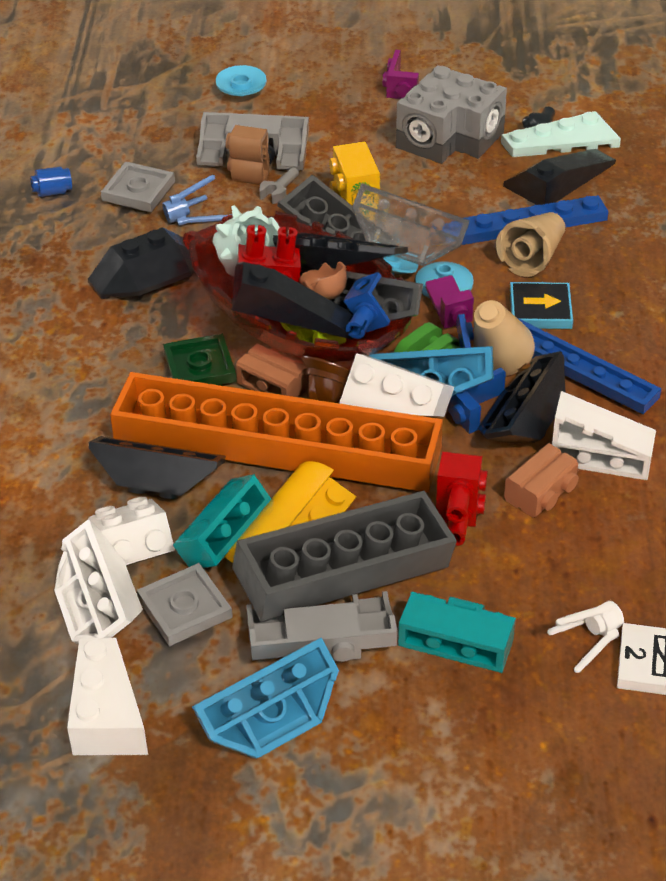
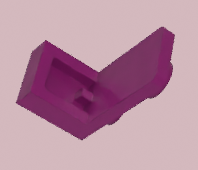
[382,49,419,99]
[425,275,474,329]

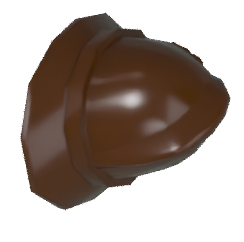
[301,356,350,403]

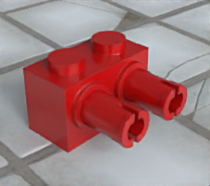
[237,225,301,283]
[436,451,488,546]

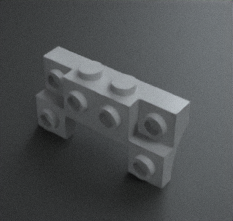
[196,112,309,170]
[246,591,398,662]

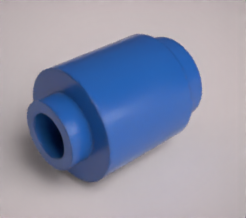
[30,166,72,197]

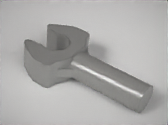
[260,167,299,204]

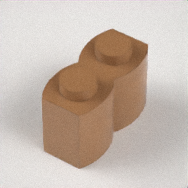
[226,125,270,185]

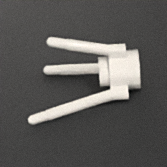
[547,601,624,673]

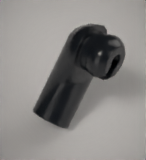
[522,106,555,128]

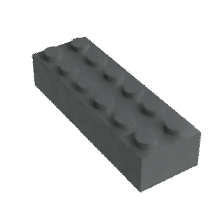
[232,491,457,621]

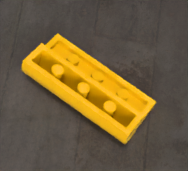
[224,461,357,563]

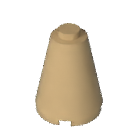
[496,212,565,277]
[473,300,535,376]

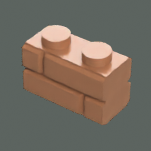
[236,343,308,397]
[504,443,579,518]

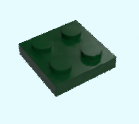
[163,333,237,385]

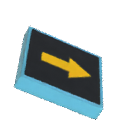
[510,282,573,329]

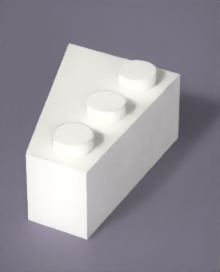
[339,353,454,417]
[552,391,656,480]
[67,638,148,755]

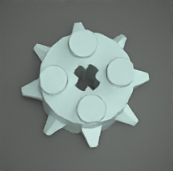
[212,205,280,276]

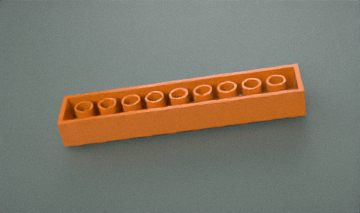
[110,372,443,493]

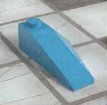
[369,346,494,396]

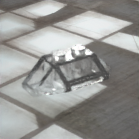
[352,183,470,266]

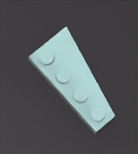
[501,111,621,157]

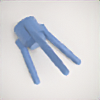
[162,175,233,226]

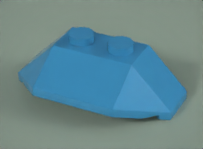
[192,637,339,759]

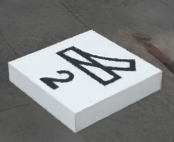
[617,623,666,695]

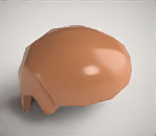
[299,261,347,300]

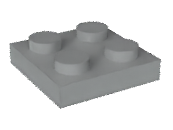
[101,162,175,212]
[137,563,233,646]

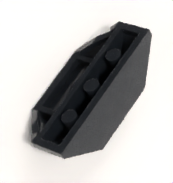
[88,227,204,299]
[478,351,566,444]
[89,436,226,499]

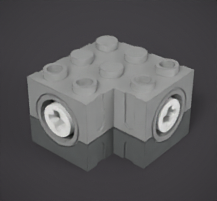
[396,65,507,164]

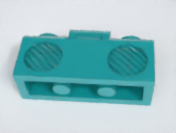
[173,474,271,568]
[398,592,516,673]

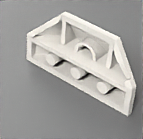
[54,519,143,644]

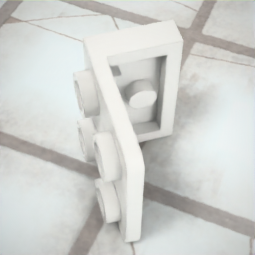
[88,497,175,565]

